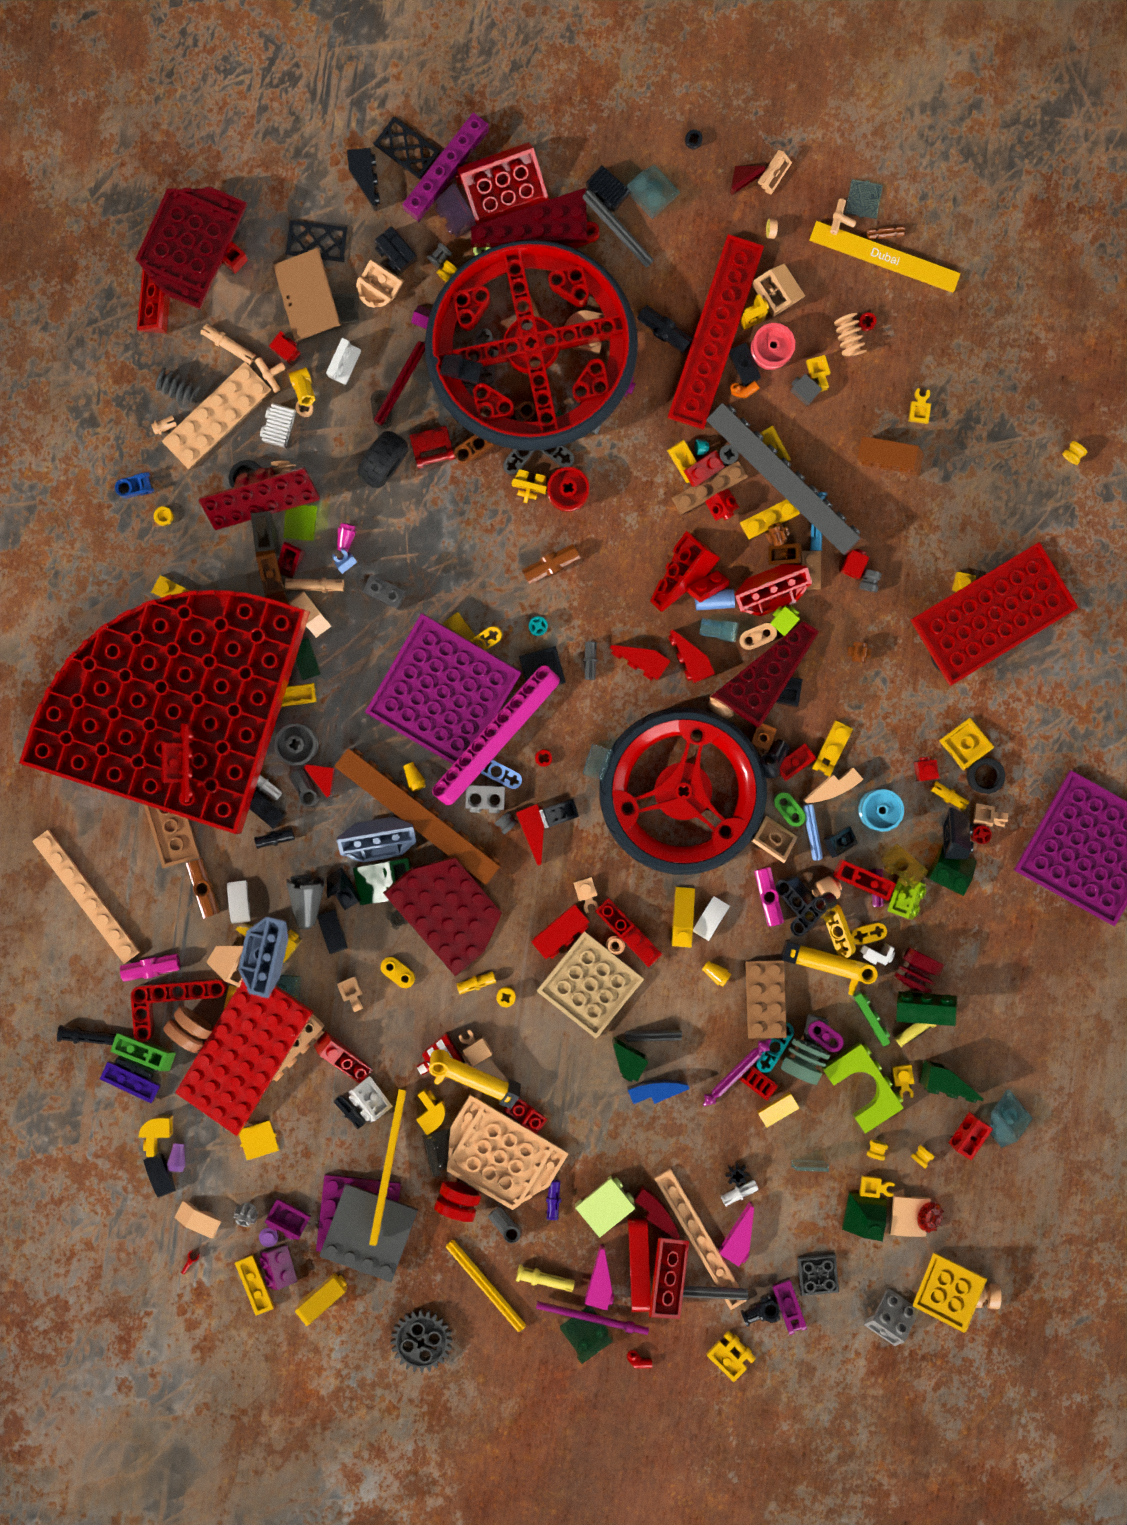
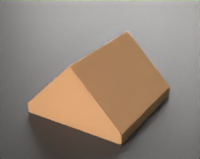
[751,816,798,863]

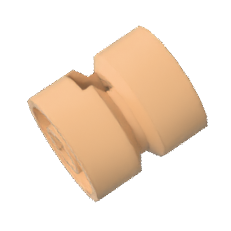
[976,1283,1001,1309]

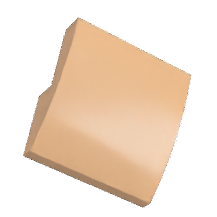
[889,1195,931,1237]

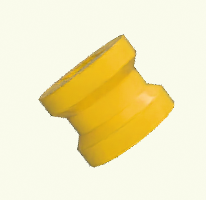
[436,260,458,282]
[1062,441,1088,465]
[496,986,516,1007]
[866,1140,889,1160]
[911,1145,935,1169]

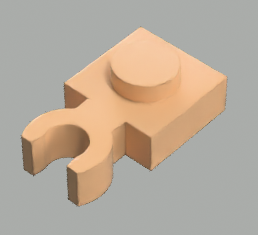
[573,877,598,913]

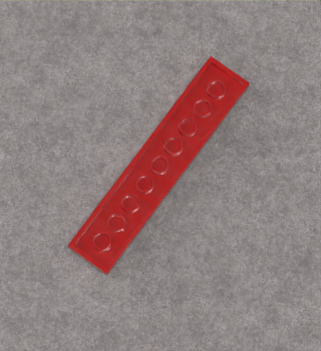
[667,234,764,430]

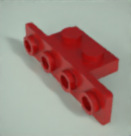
[161,723,192,802]

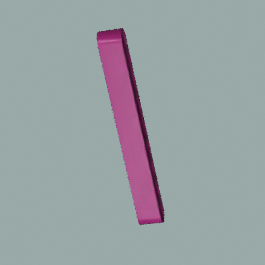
[432,666,560,805]

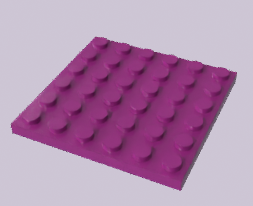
[365,613,522,764]
[1013,770,1127,927]

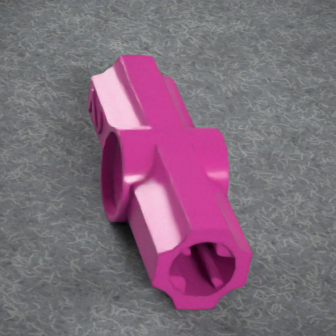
[754,867,784,927]
[120,954,181,982]

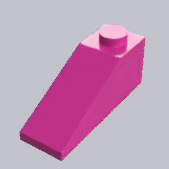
[718,1202,754,1266]
[585,1244,615,1310]

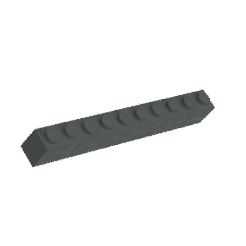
[706,403,861,555]

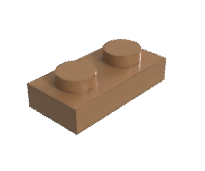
[801,551,821,590]

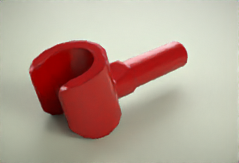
[181,1250,200,1274]

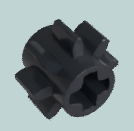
[725,1162,749,1187]

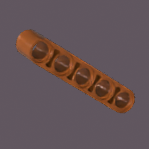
[454,401,536,465]

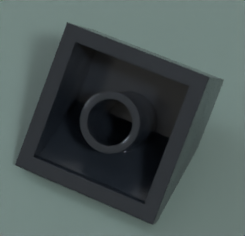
[942,807,974,859]

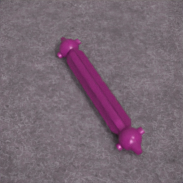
[703,1038,772,1107]

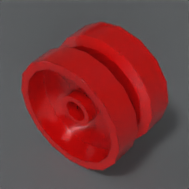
[547,467,589,512]
[434,1181,482,1222]

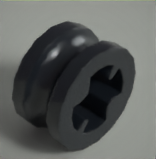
[685,129,703,149]

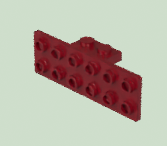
[199,466,320,530]

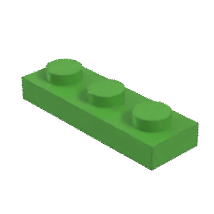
[852,991,890,1046]

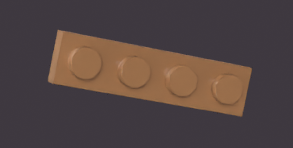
[672,460,748,515]

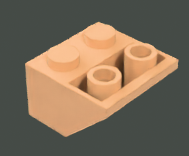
[752,264,805,317]

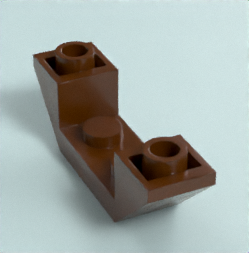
[254,536,290,605]

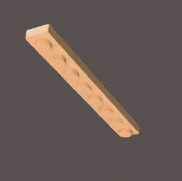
[32,830,141,964]

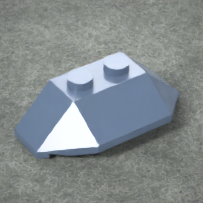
[337,817,416,862]
[238,917,288,998]

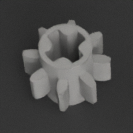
[234,1203,258,1227]

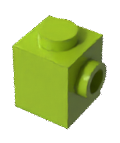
[770,605,800,636]

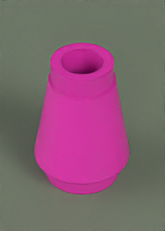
[337,523,357,552]

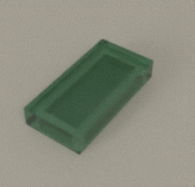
[296,638,321,680]

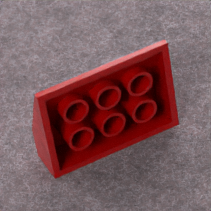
[457,142,549,225]

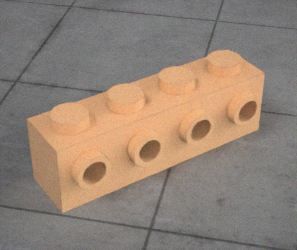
[272,1014,325,1082]

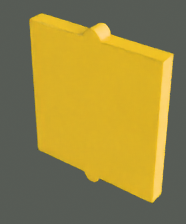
[239,1120,279,1160]

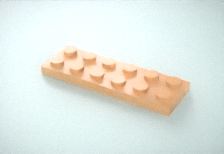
[162,362,272,470]

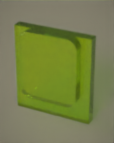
[283,505,317,541]

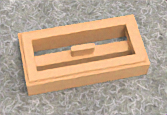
[758,150,792,194]

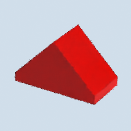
[304,764,336,797]

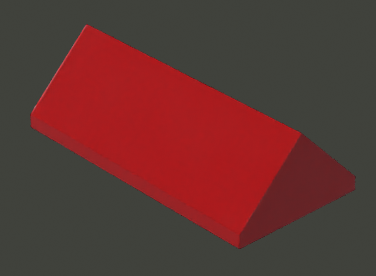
[137,269,170,334]
[649,1237,689,1319]

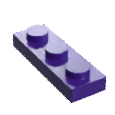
[100,1061,161,1104]

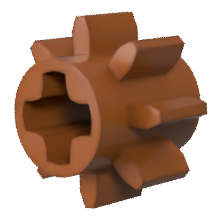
[765,522,790,546]
[847,642,872,663]

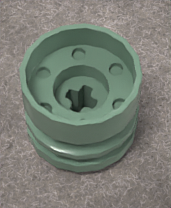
[781,1038,830,1085]

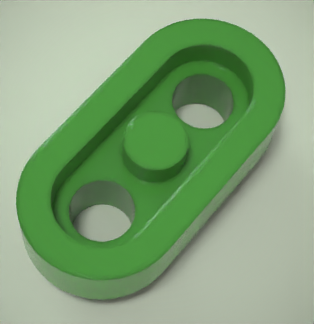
[774,792,806,827]

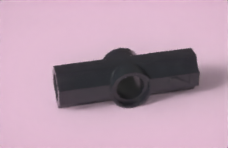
[637,305,693,354]

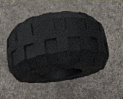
[357,431,409,488]

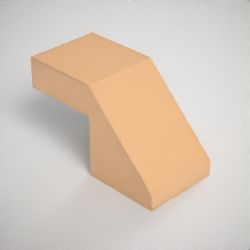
[288,591,331,637]
[175,1201,221,1238]

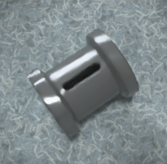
[427,243,452,269]

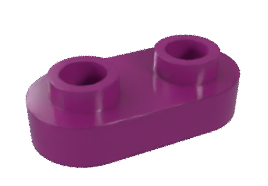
[808,1020,843,1052]

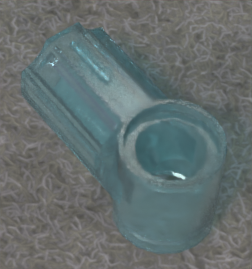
[699,618,739,642]

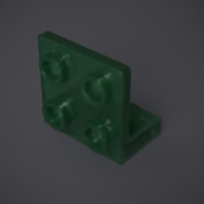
[560,1305,613,1364]

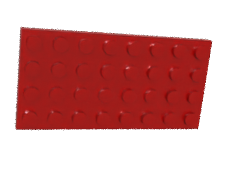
[910,542,1079,686]
[175,979,314,1136]

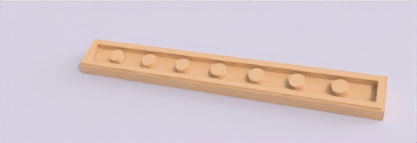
[654,1168,747,1310]

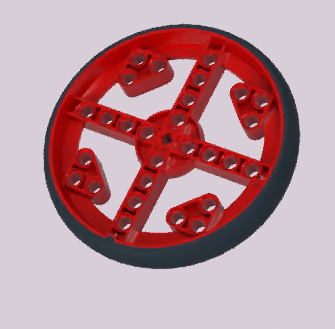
[425,240,638,451]

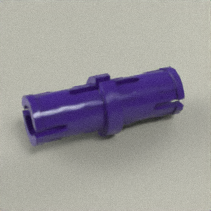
[546,1179,561,1220]

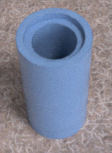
[695,589,735,611]

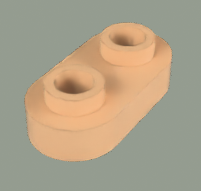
[739,623,777,650]

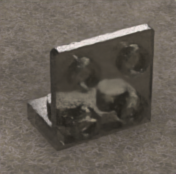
[422,1128,450,1177]

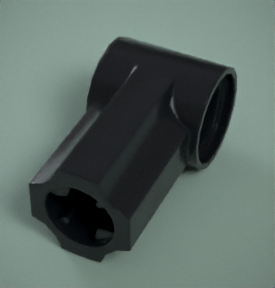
[760,739,790,779]

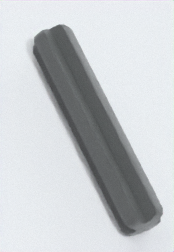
[625,1029,682,1042]

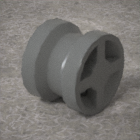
[719,445,739,466]
[494,811,518,835]

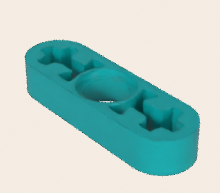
[756,1022,794,1073]

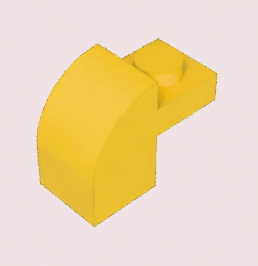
[416,1088,446,1135]
[138,1115,173,1157]

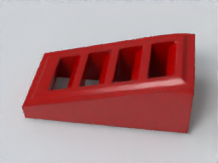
[739,1065,778,1101]

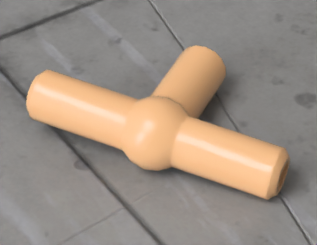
[830,198,856,235]
[255,357,286,393]

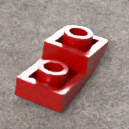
[504,1098,548,1134]

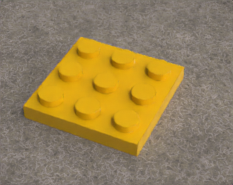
[913,1253,987,1333]

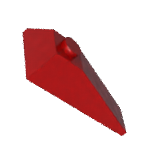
[650,531,720,612]

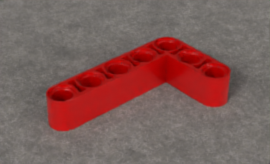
[131,978,228,1042]

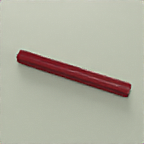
[374,341,425,426]

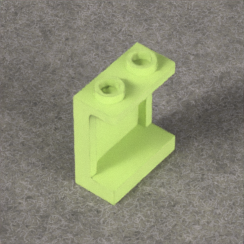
[575,1175,635,1238]

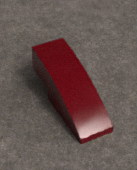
[634,1185,680,1240]

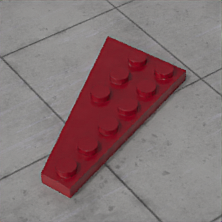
[471,187,587,248]
[710,621,819,728]

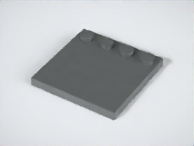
[319,1183,418,1283]

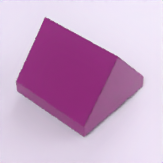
[411,305,431,329]

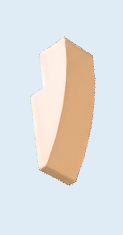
[803,768,864,803]

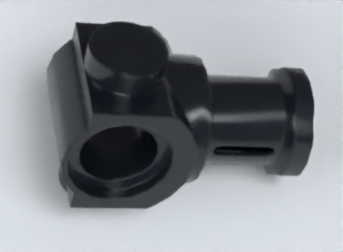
[741,1293,780,1327]

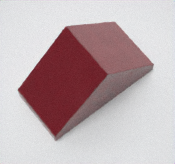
[278,542,306,579]

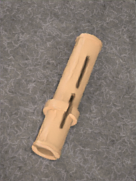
[201,324,256,365]
[285,577,344,593]

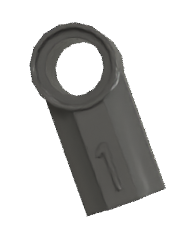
[289,768,320,806]
[487,1205,521,1244]

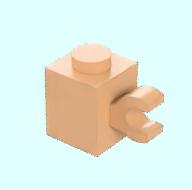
[459,1029,493,1067]

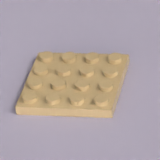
[536,931,644,1039]

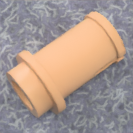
[151,415,177,435]

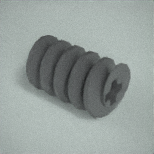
[155,367,200,406]

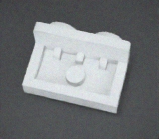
[860,943,895,965]

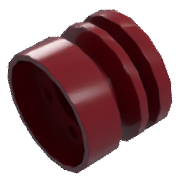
[894,947,945,993]

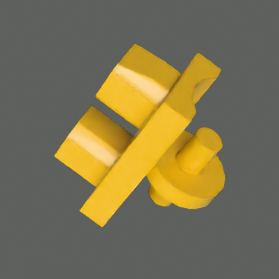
[512,469,547,503]

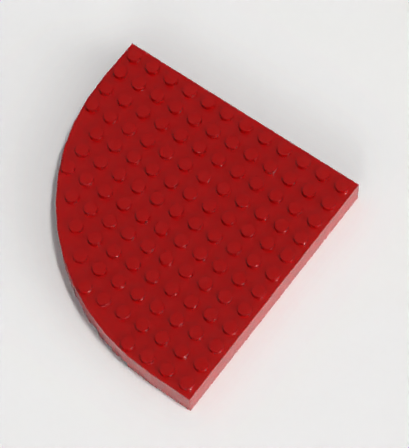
[19,590,310,834]

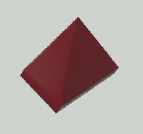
[730,166,766,195]

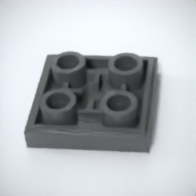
[797,1253,839,1296]

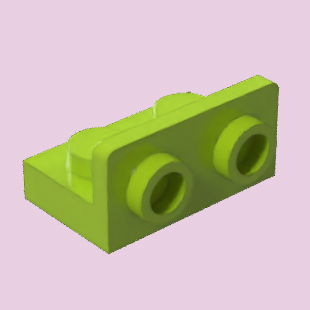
[887,875,926,920]

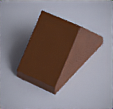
[768,543,801,565]

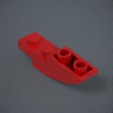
[595,898,663,967]

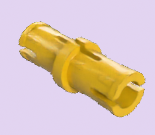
[930,781,969,811]
[456,971,497,995]

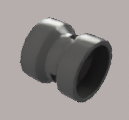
[859,569,882,593]

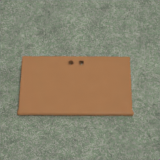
[273,248,341,342]

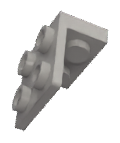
[864,1289,919,1346]

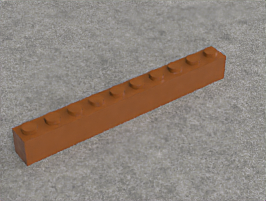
[334,748,501,885]

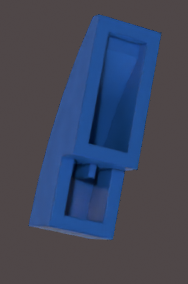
[627,1079,690,1104]

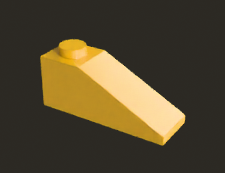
[671,887,695,948]

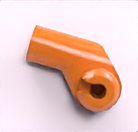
[730,381,760,399]

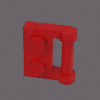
[409,426,455,469]

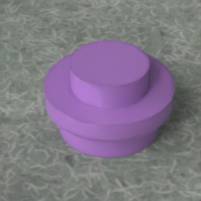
[259,1227,278,1247]

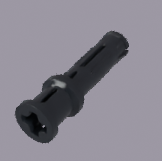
[57,1025,116,1045]

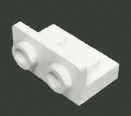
[326,338,361,385]
[348,1076,393,1122]

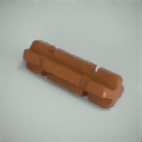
[867,225,905,240]

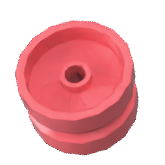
[750,323,795,370]

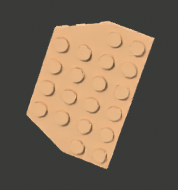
[447,1094,569,1210]

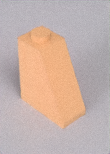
[206,946,243,987]

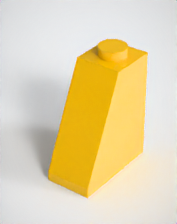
[295,1272,347,1326]

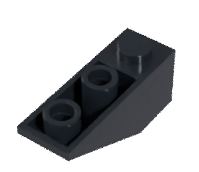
[347,148,380,211]

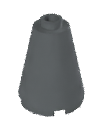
[286,875,325,930]

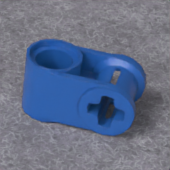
[115,472,154,499]

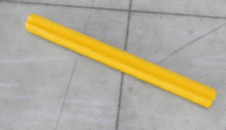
[446,1240,526,1332]

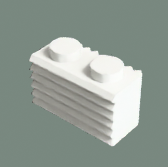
[260,403,296,449]

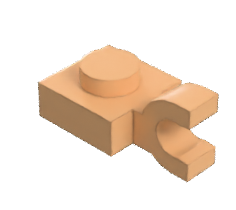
[973,803,1009,827]
[337,976,363,1012]

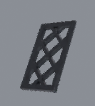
[373,117,440,179]
[285,220,348,262]

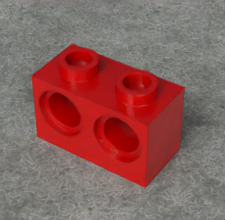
[948,1112,993,1161]

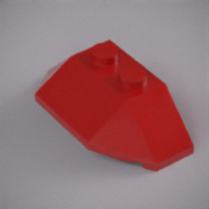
[735,564,812,616]

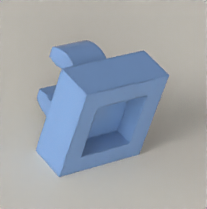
[332,548,357,574]

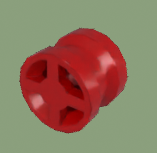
[970,825,992,844]

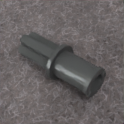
[583,641,598,680]

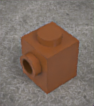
[750,724,777,753]

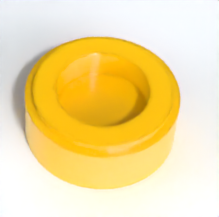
[154,506,174,526]

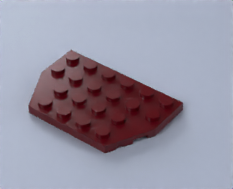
[135,187,248,310]
[383,856,502,976]

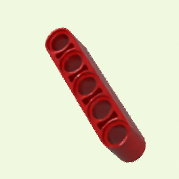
[628,1218,651,1312]

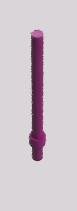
[536,1301,649,1335]

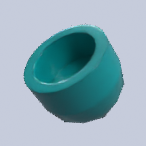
[694,439,709,455]

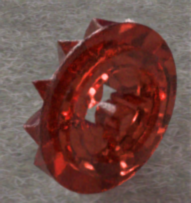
[917,1202,944,1233]

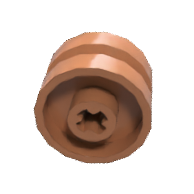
[163,1006,213,1053]

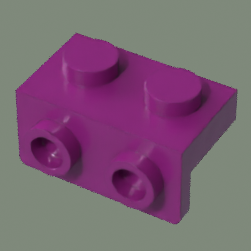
[265,1198,311,1240]
[260,1244,298,1290]

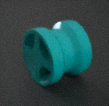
[529,616,548,636]

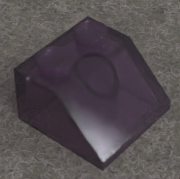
[435,183,476,239]

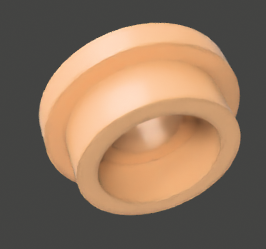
[606,936,625,955]

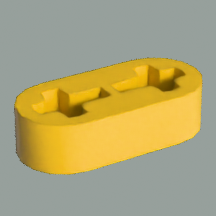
[851,922,887,945]

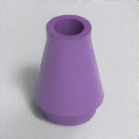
[167,1143,186,1172]

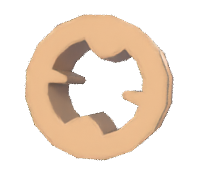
[295,401,314,417]

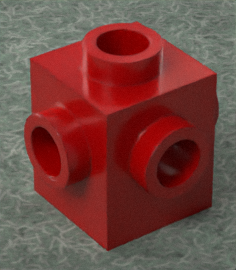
[705,488,739,521]

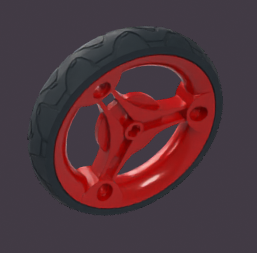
[599,707,767,875]

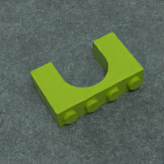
[821,1042,904,1134]

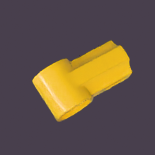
[288,367,316,406]

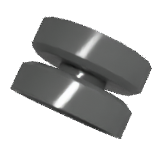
[274,723,319,766]

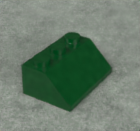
[897,991,958,1026]

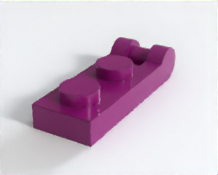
[772,1278,807,1336]

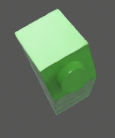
[110,1033,176,1072]

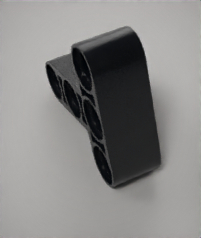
[776,875,837,937]

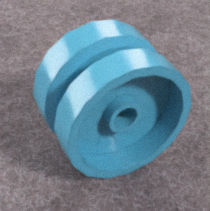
[858,789,904,832]

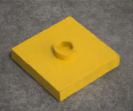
[939,718,994,771]

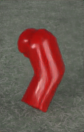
[626,1350,652,1368]

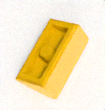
[757,1091,799,1127]

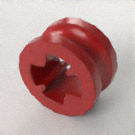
[858,312,877,331]
[535,750,552,767]

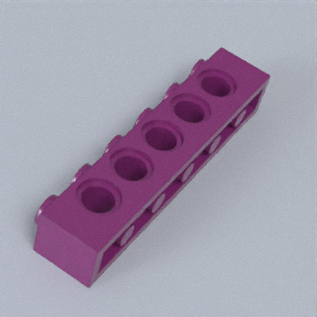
[402,112,489,222]

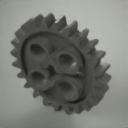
[390,1309,453,1373]

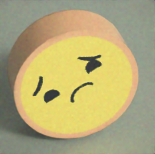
[766,218,778,239]

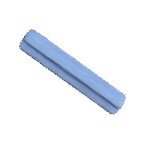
[803,804,823,861]

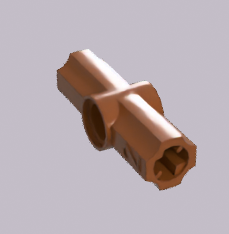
[522,544,580,585]
[186,858,220,918]

